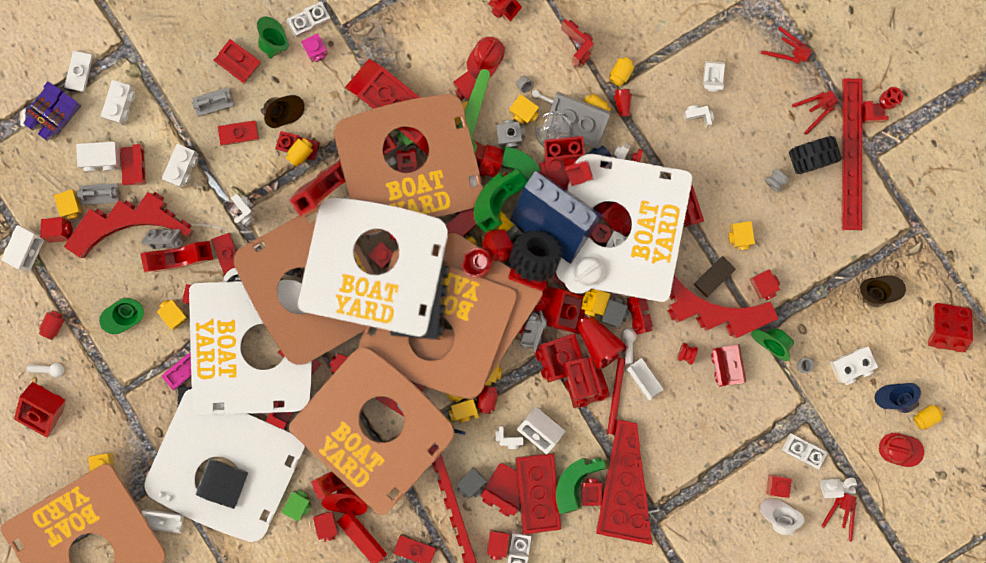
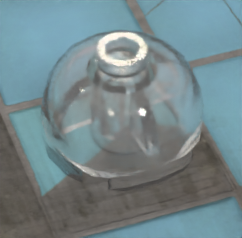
[535,111,574,148]

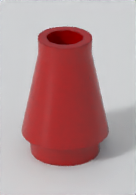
[613,89,632,117]

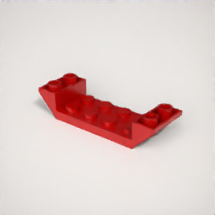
[345,59,429,156]
[544,136,592,240]

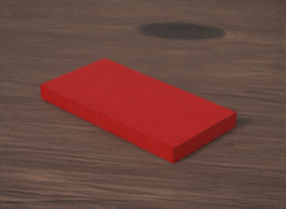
[515,453,561,534]

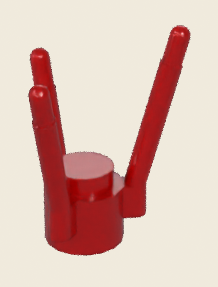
[761,26,812,64]
[792,91,838,135]
[821,493,857,542]

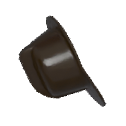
[261,95,305,128]
[860,275,906,308]

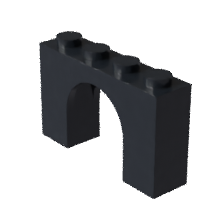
[391,257,449,340]

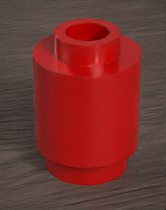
[38,310,65,340]
[476,386,498,414]

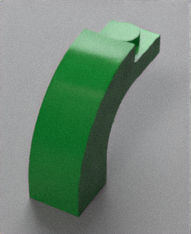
[501,147,540,180]
[474,168,529,233]
[556,458,610,514]

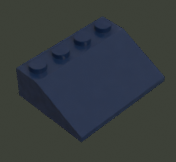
[509,171,603,264]

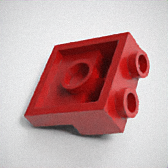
[535,333,583,383]

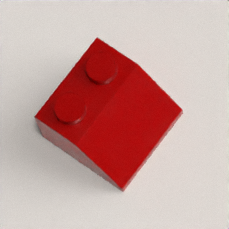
[542,287,585,334]
[14,382,66,438]

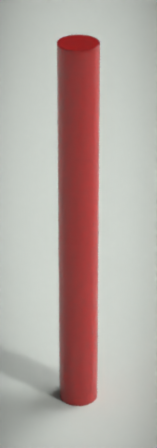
[607,358,625,435]

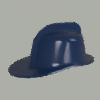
[874,383,921,413]

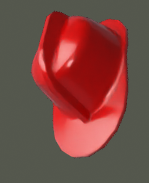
[467,37,505,79]
[879,433,924,467]
[321,487,368,516]

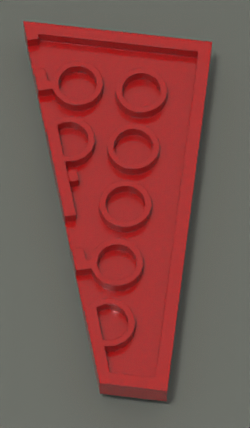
[595,419,653,545]

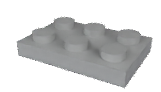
[544,92,611,148]

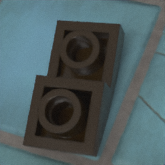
[694,256,736,297]

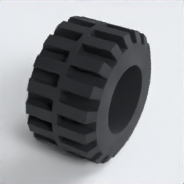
[789,136,842,174]
[509,230,563,282]

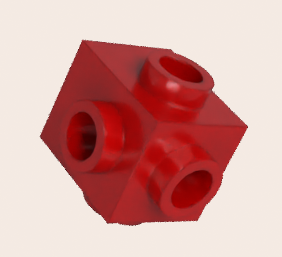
[488,0,522,22]

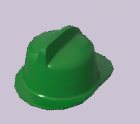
[257,16,289,59]
[99,297,144,334]
[751,328,794,361]

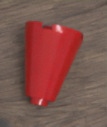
[578,316,628,371]

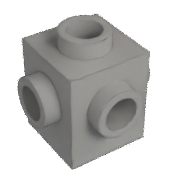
[496,120,525,148]

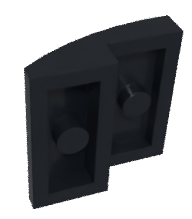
[195,458,248,509]

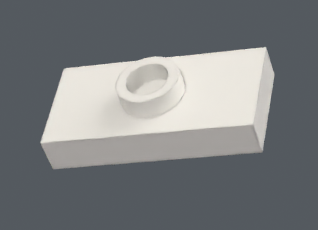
[65,51,93,93]

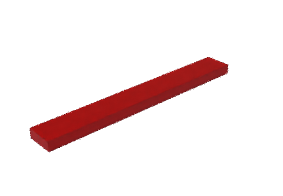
[842,78,863,231]

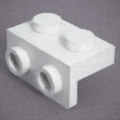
[231,194,257,227]

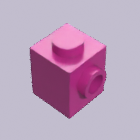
[301,33,328,62]

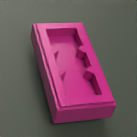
[161,352,191,391]

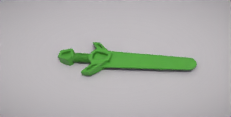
[458,69,490,153]

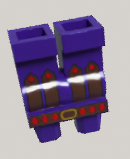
[23,81,81,141]

